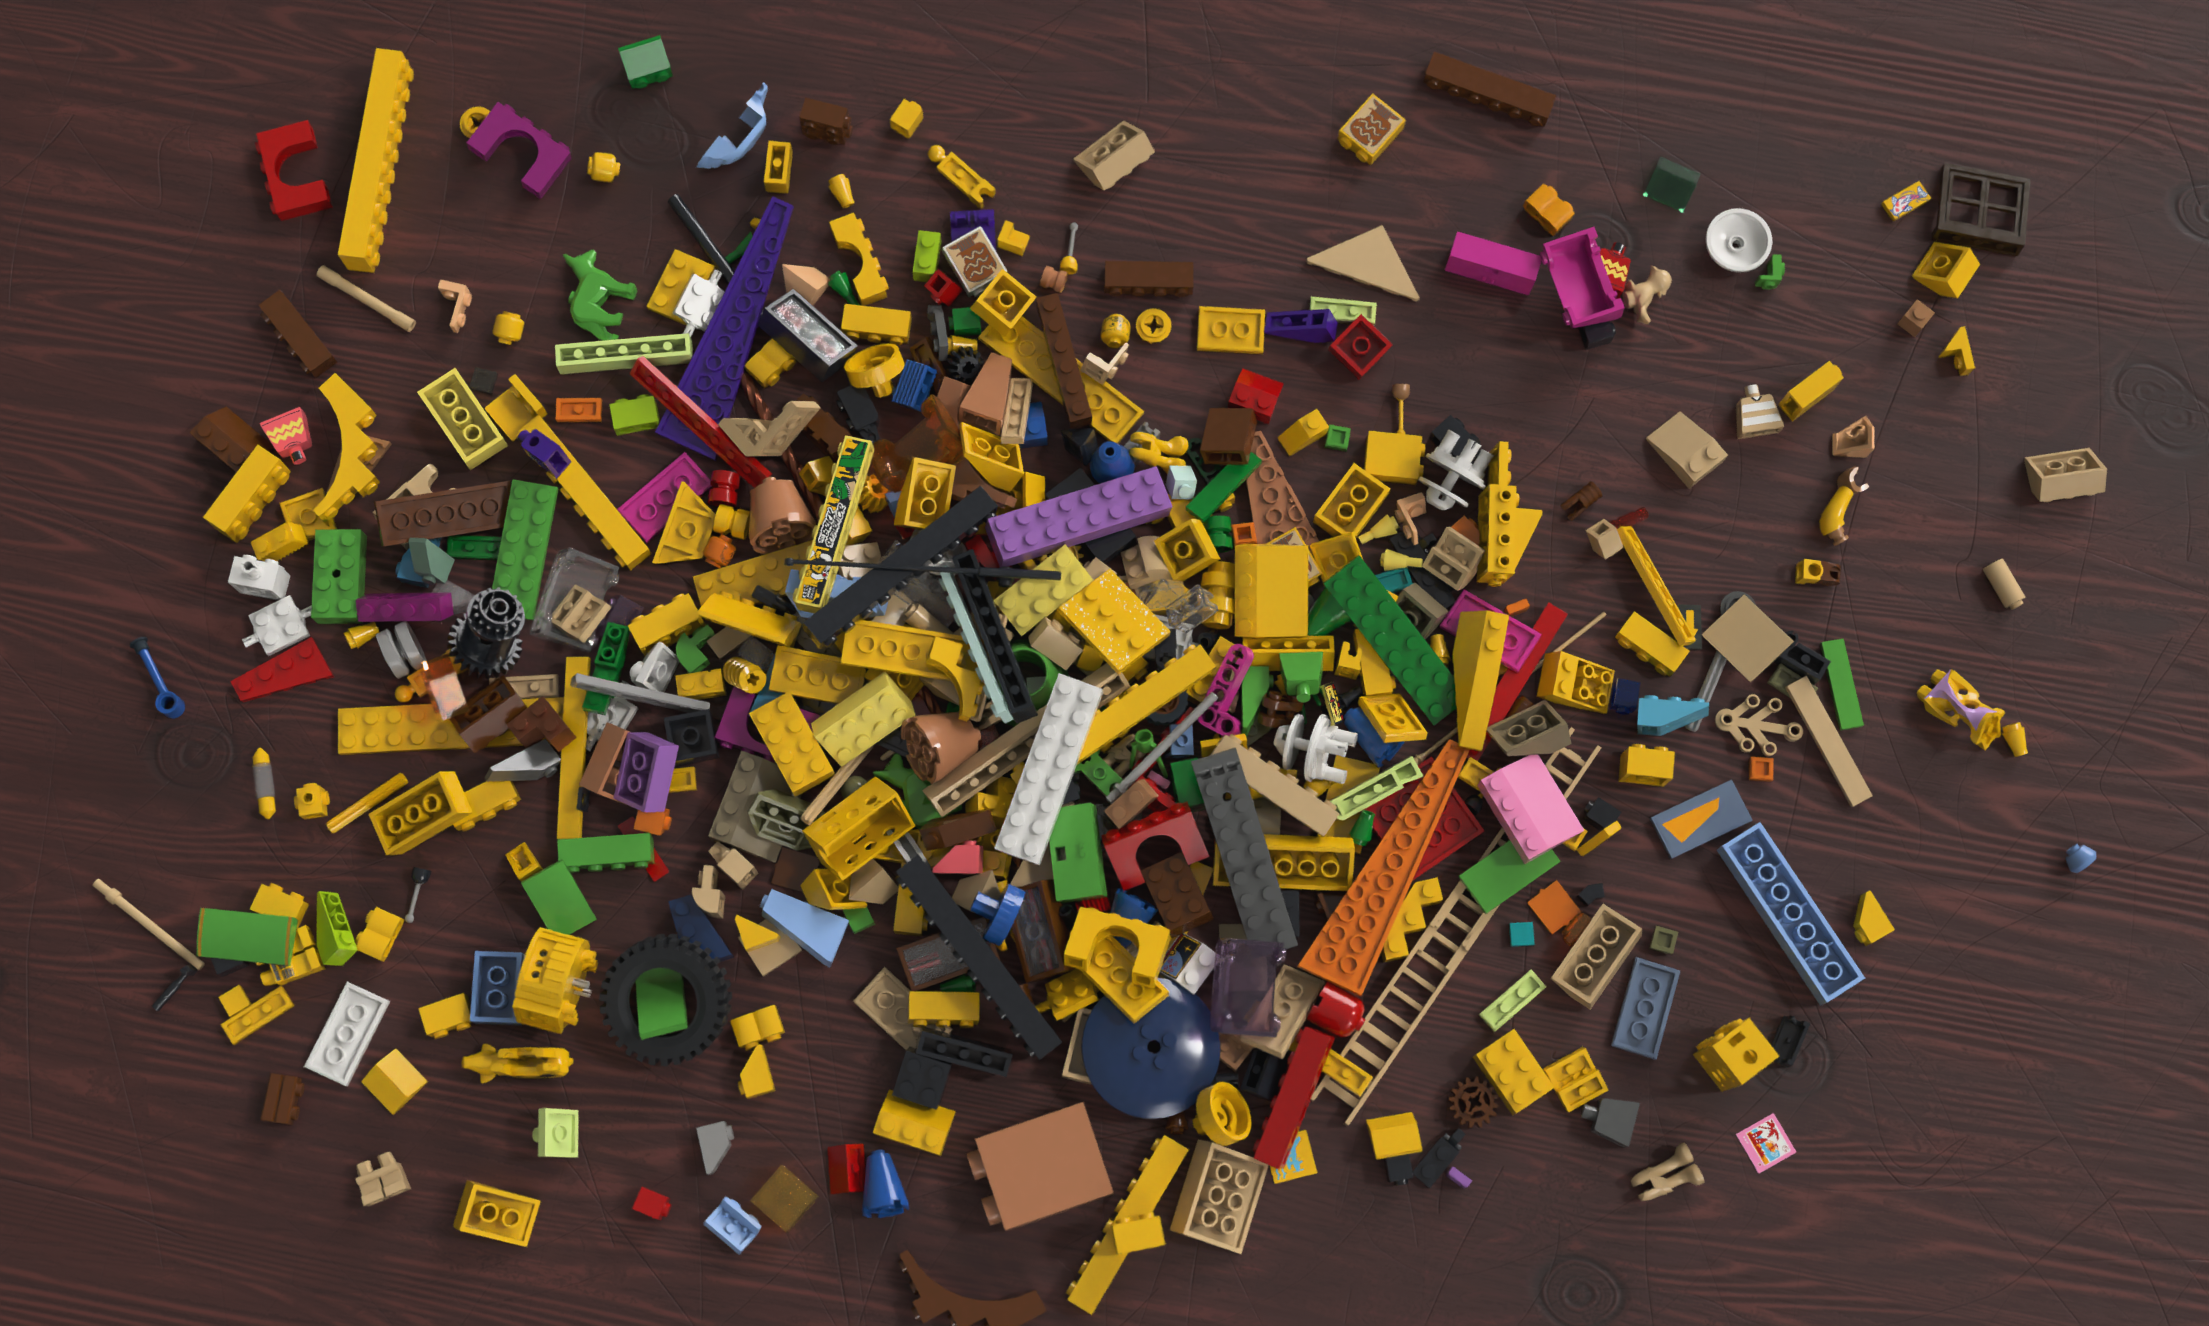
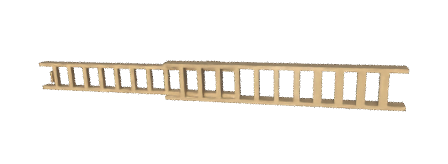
[1311,727,1601,1126]

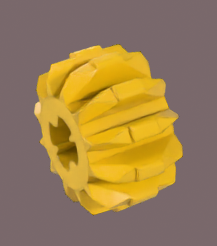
[858,474,891,514]

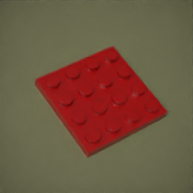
[1360,756,1484,881]

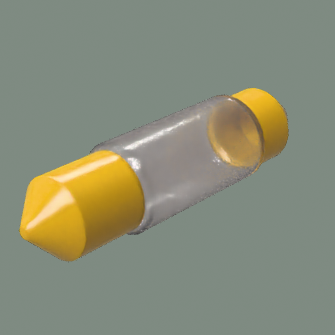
[252,748,276,819]

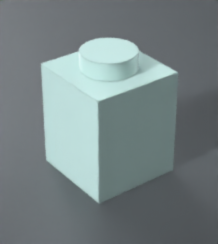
[1166,466,1197,499]

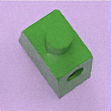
[1279,652,1323,702]

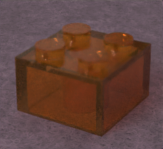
[420,654,469,720]

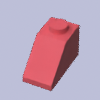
[933,841,983,874]

